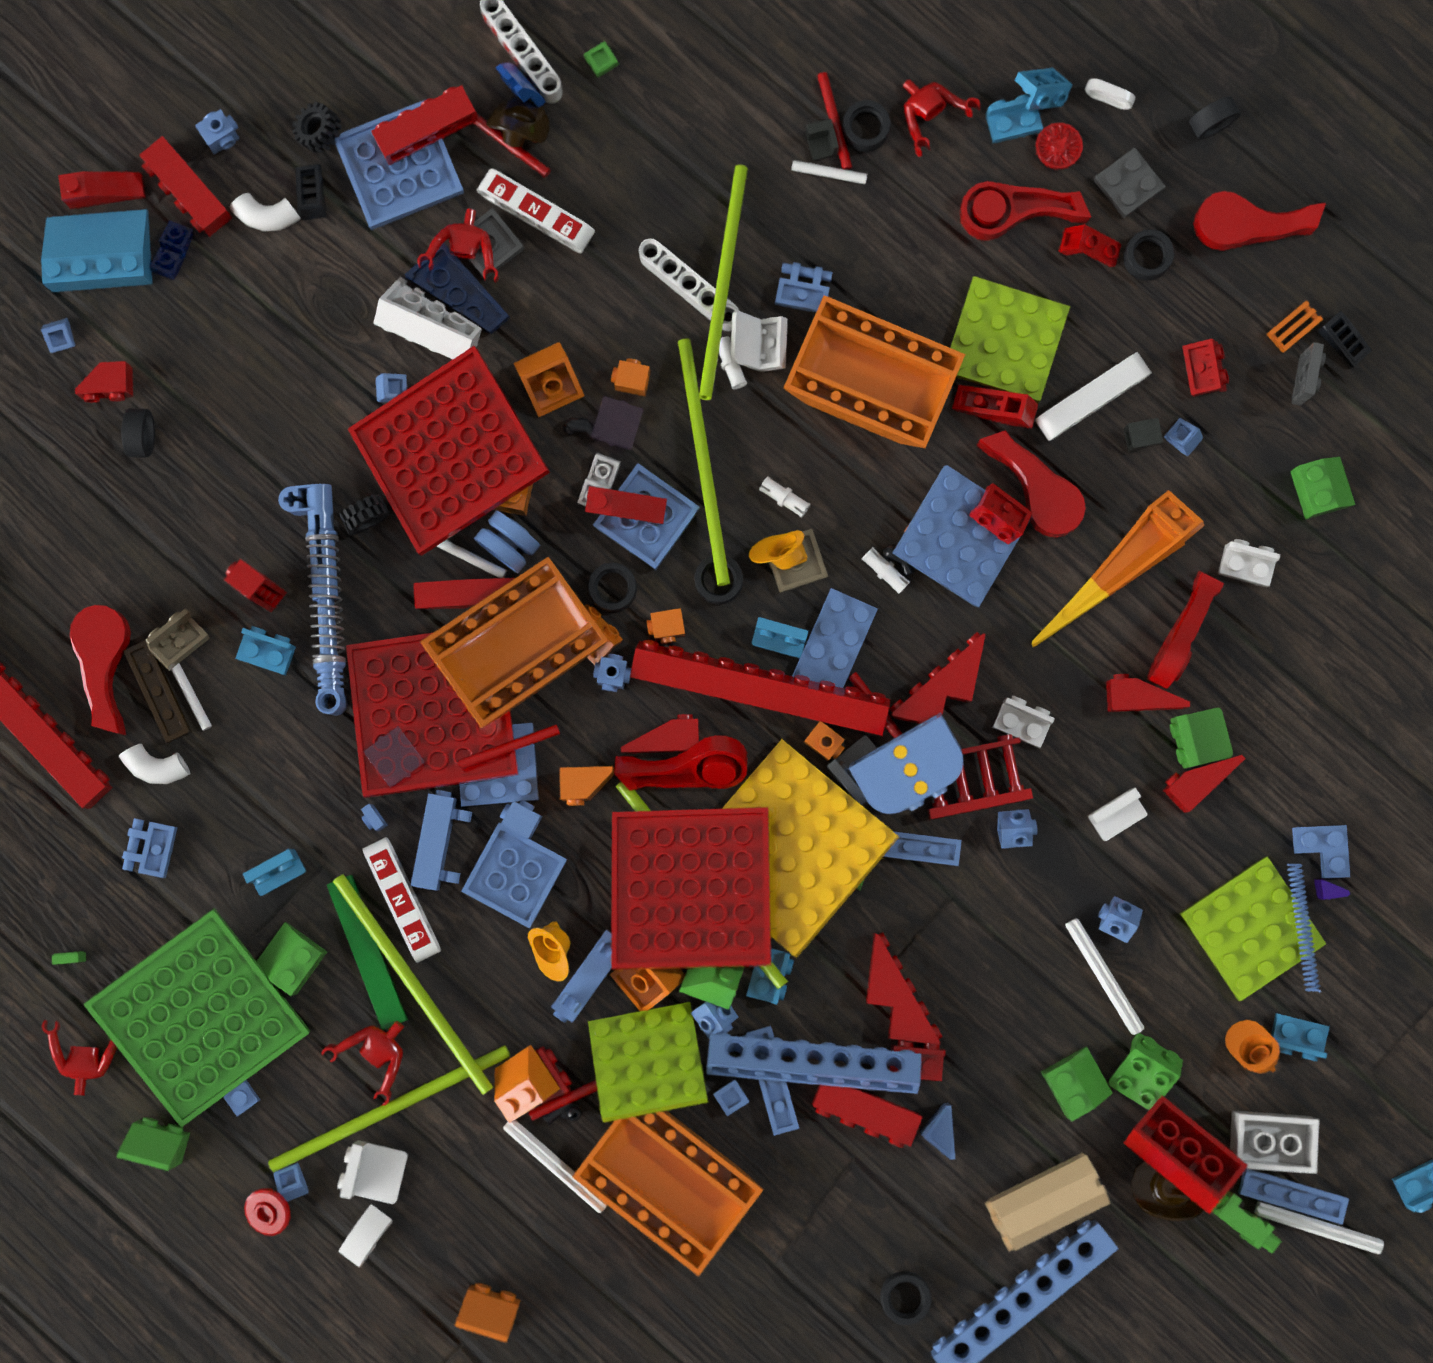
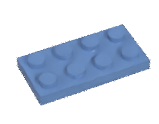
[792,588,878,688]

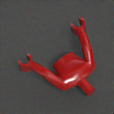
[903,79,980,157]
[417,209,499,283]
[42,1020,117,1096]
[322,1021,404,1106]

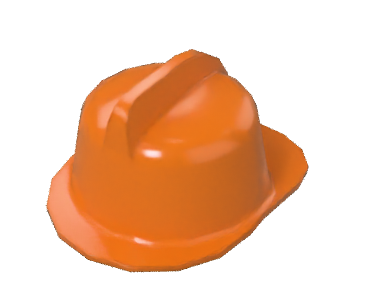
[1225,1020,1280,1073]

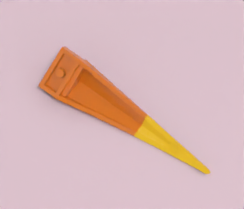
[1032,490,1204,647]

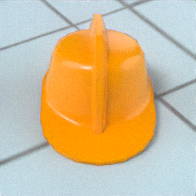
[749,530,807,570]
[528,921,570,981]

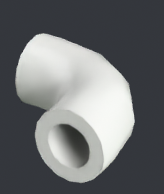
[230,193,301,231]
[119,744,190,784]

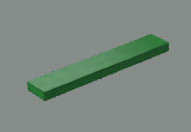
[327,875,408,1030]

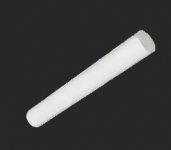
[792,160,867,184]
[437,540,507,578]
[171,663,212,731]

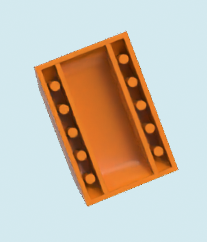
[784,295,966,448]
[420,557,609,728]
[572,1111,763,1276]

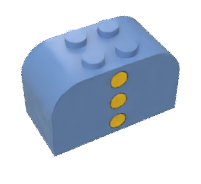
[849,713,963,814]

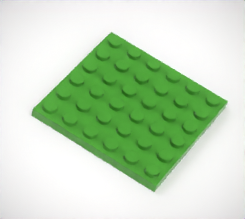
[84,908,310,1127]

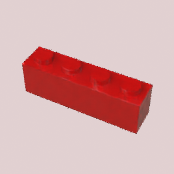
[371,85,478,165]
[139,136,232,237]
[224,559,287,613]
[812,1085,922,1148]

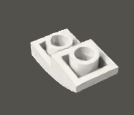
[577,453,621,506]
[339,1204,392,1268]

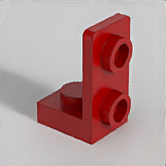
[1059,224,1121,267]

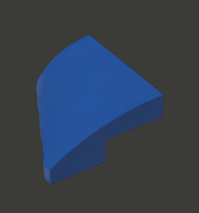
[496,63,546,108]

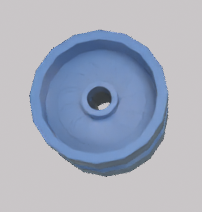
[474,510,541,573]

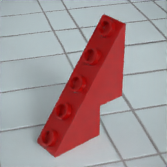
[889,632,986,724]
[866,932,943,1045]

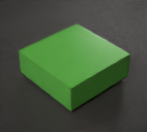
[584,41,618,78]
[52,951,86,965]

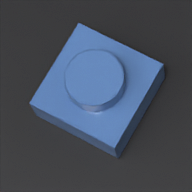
[361,804,388,831]
[713,1079,749,1116]
[223,1080,260,1117]

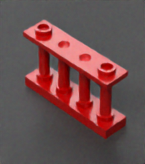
[927,734,1033,820]

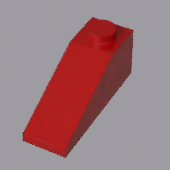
[58,171,145,209]
[952,385,1039,429]
[585,486,667,524]
[1106,674,1190,712]
[621,714,699,754]
[1163,755,1245,813]

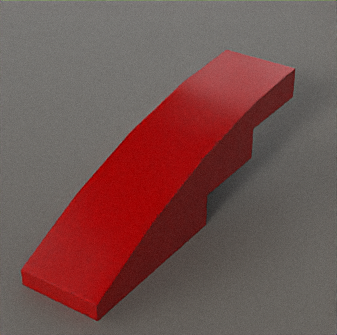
[413,578,515,609]

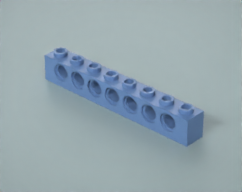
[707,1033,921,1094]
[930,1219,1118,1363]

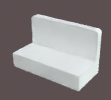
[1088,788,1147,841]

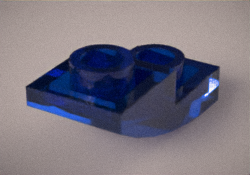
[150,221,194,280]

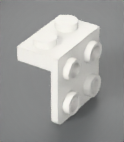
[730,311,787,372]
[338,1140,408,1204]

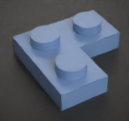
[1292,825,1350,878]

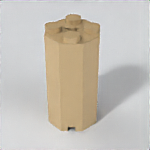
[985,1152,1110,1252]

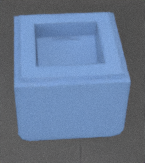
[41,318,75,353]
[376,373,407,402]
[1164,418,1203,456]
[273,1163,308,1201]

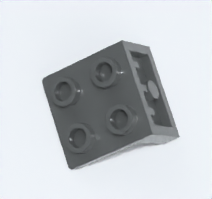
[826,736,877,805]

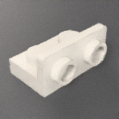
[1218,539,1280,588]
[992,696,1055,748]

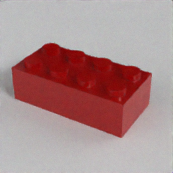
[1124,1096,1248,1214]

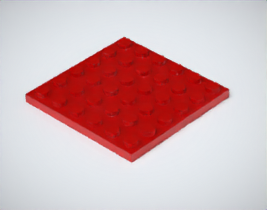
[348,346,550,556]
[346,633,519,798]
[611,807,771,970]

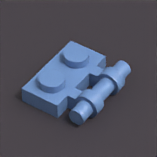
[775,262,833,312]
[122,818,177,878]

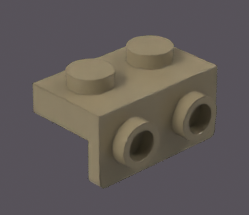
[146,609,209,671]

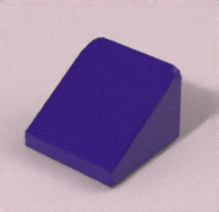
[1314,879,1350,900]

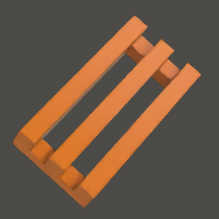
[1266,300,1323,353]

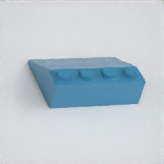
[41,209,152,292]

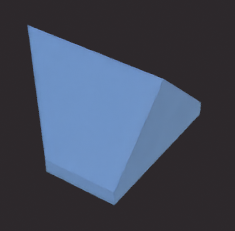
[919,1103,955,1159]

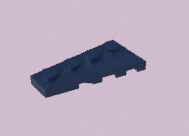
[404,243,510,334]

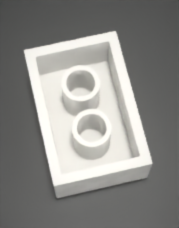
[1230,1111,1319,1174]

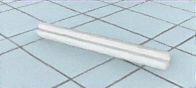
[1066,918,1144,1035]
[504,1120,608,1213]
[1255,1201,1384,1254]

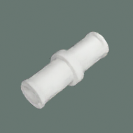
[719,336,747,390]
[759,477,811,518]
[862,547,910,594]

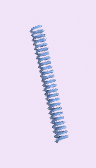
[1287,864,1321,993]

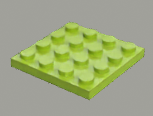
[950,276,1070,403]
[1180,857,1326,1001]
[588,1002,708,1123]

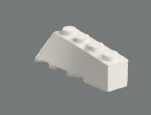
[373,277,482,360]

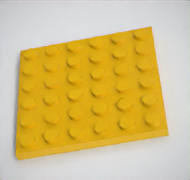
[722,739,899,958]

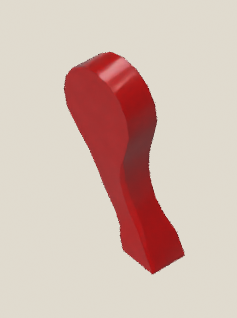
[959,181,1091,241]
[1194,191,1326,251]
[977,430,1086,538]
[1147,571,1224,689]
[70,605,131,735]
[614,735,747,790]

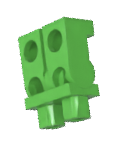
[1212,1191,1281,1253]

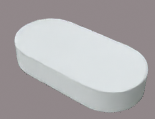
[1085,79,1135,109]

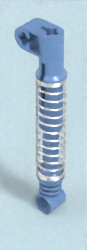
[278,484,348,716]

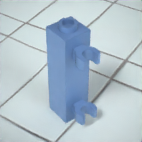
[411,790,472,891]
[551,929,612,1023]

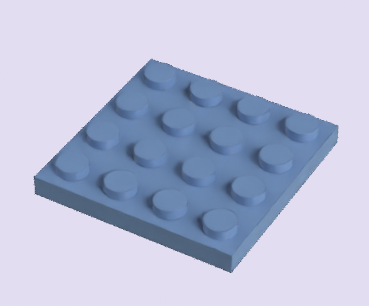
[334,100,464,230]
[893,465,1030,607]

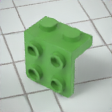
[1170,708,1233,769]
[1109,1033,1183,1110]

